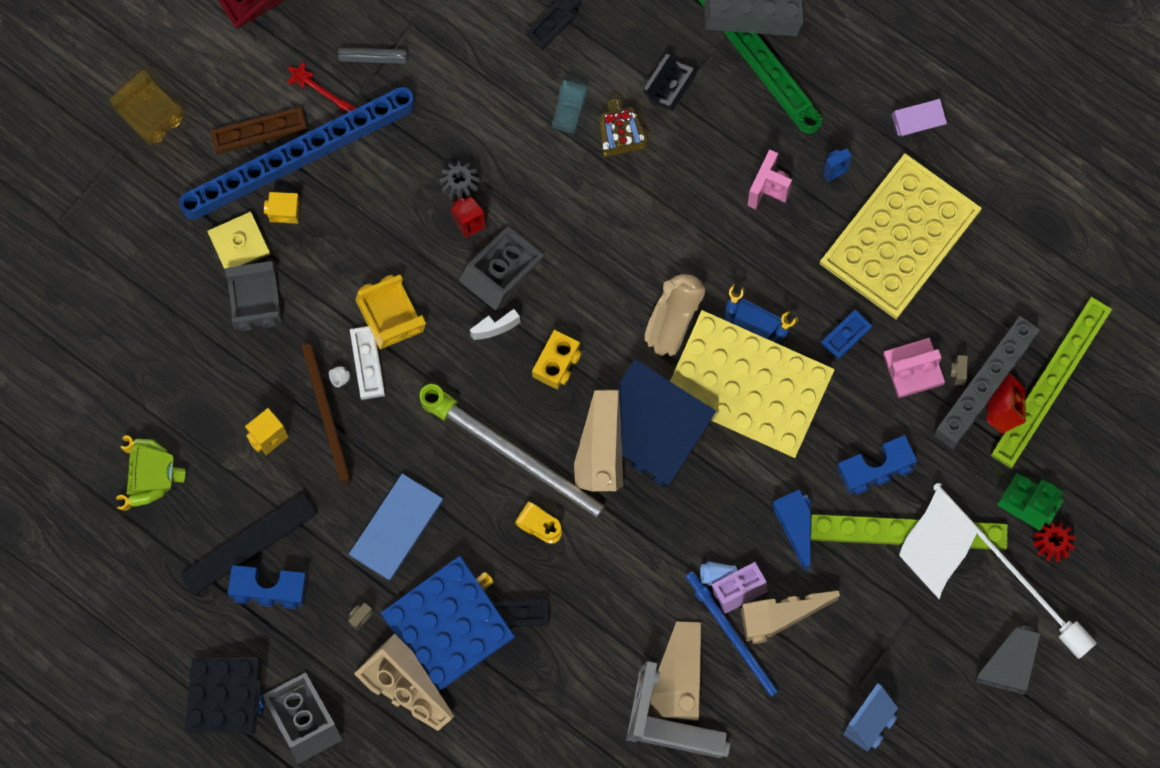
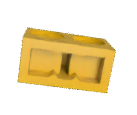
[532,330,582,390]

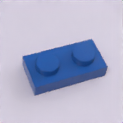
[823,148,852,182]
[821,310,872,361]

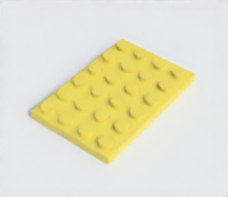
[820,154,982,320]
[670,310,835,458]

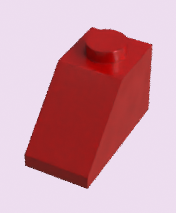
[451,197,486,238]
[986,374,1026,434]

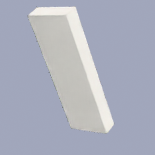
[350,326,385,400]

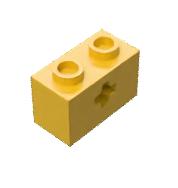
[245,408,289,455]

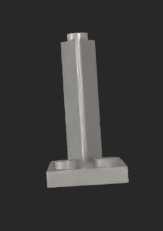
[626,661,730,758]

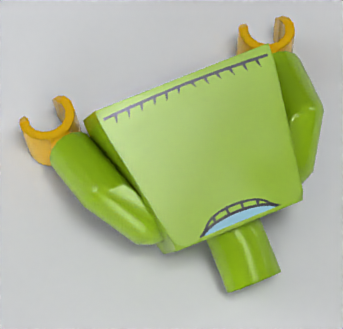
[116,435,185,511]

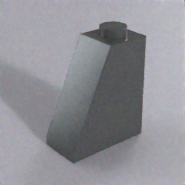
[975,626,1040,695]

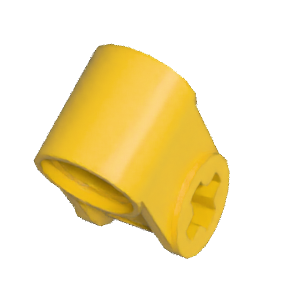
[514,502,562,544]

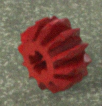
[1033,521,1075,562]

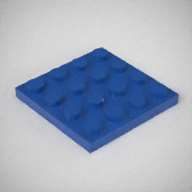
[381,556,516,692]

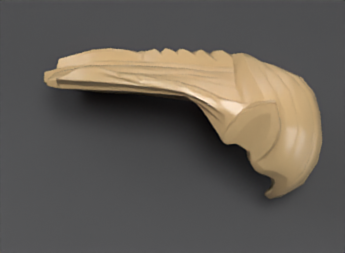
[645,274,705,356]

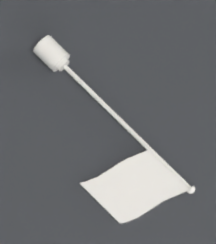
[899,483,1097,659]

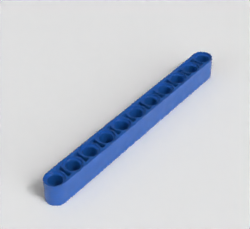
[179,87,415,220]

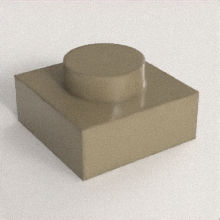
[950,355,968,385]
[348,603,374,632]

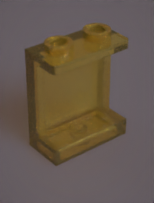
[109,69,185,146]

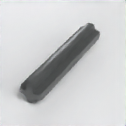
[338,48,407,64]

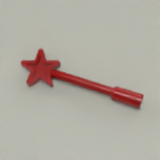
[288,62,357,113]

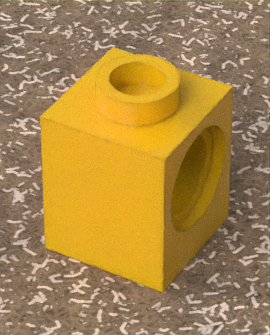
[264,192,300,223]

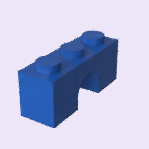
[837,435,917,495]
[228,565,307,609]

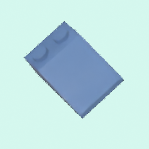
[843,683,898,752]

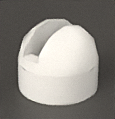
[329,366,350,387]

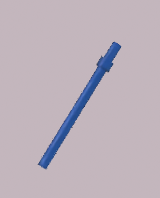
[685,571,779,697]

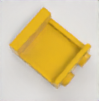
[355,275,426,349]

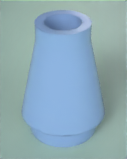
[700,561,737,586]

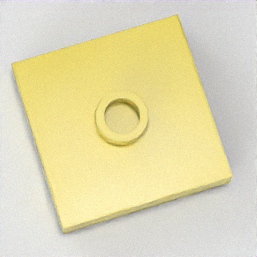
[207,212,270,269]

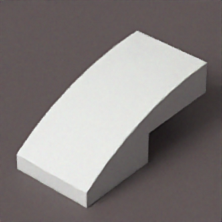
[470,309,520,340]

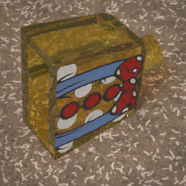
[601,99,647,158]

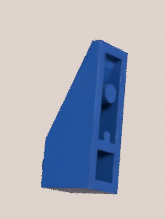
[772,490,812,572]

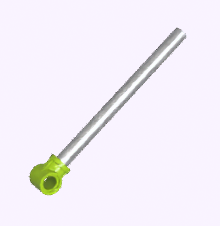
[420,384,605,517]

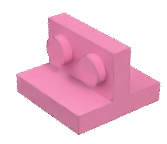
[747,150,792,209]
[883,338,945,398]

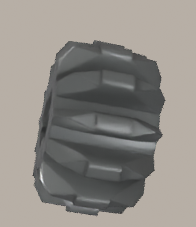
[439,160,480,200]

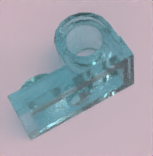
[552,79,587,134]

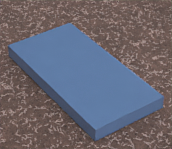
[349,474,443,581]

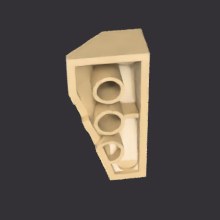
[574,390,623,491]
[741,591,840,644]
[649,622,701,721]
[354,634,454,731]

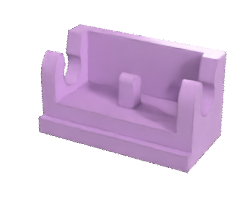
[891,99,947,137]
[711,562,768,614]

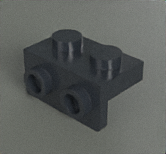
[643,54,697,111]

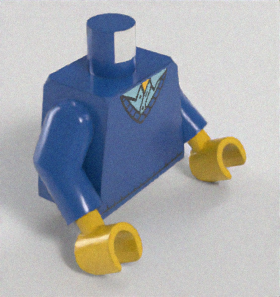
[724,284,798,345]

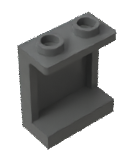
[225,261,282,331]

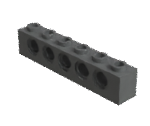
[934,316,1040,450]

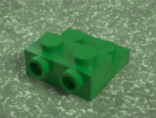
[997,473,1064,531]

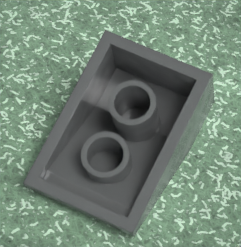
[459,226,544,311]
[262,672,342,764]

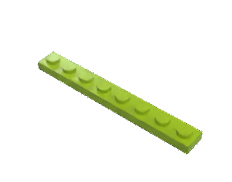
[991,297,1112,469]
[810,515,1007,550]

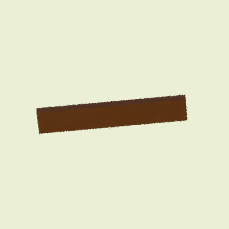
[302,343,351,486]

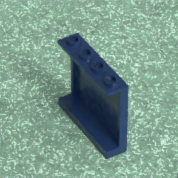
[615,359,718,487]

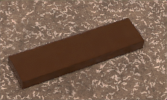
[210,107,308,155]

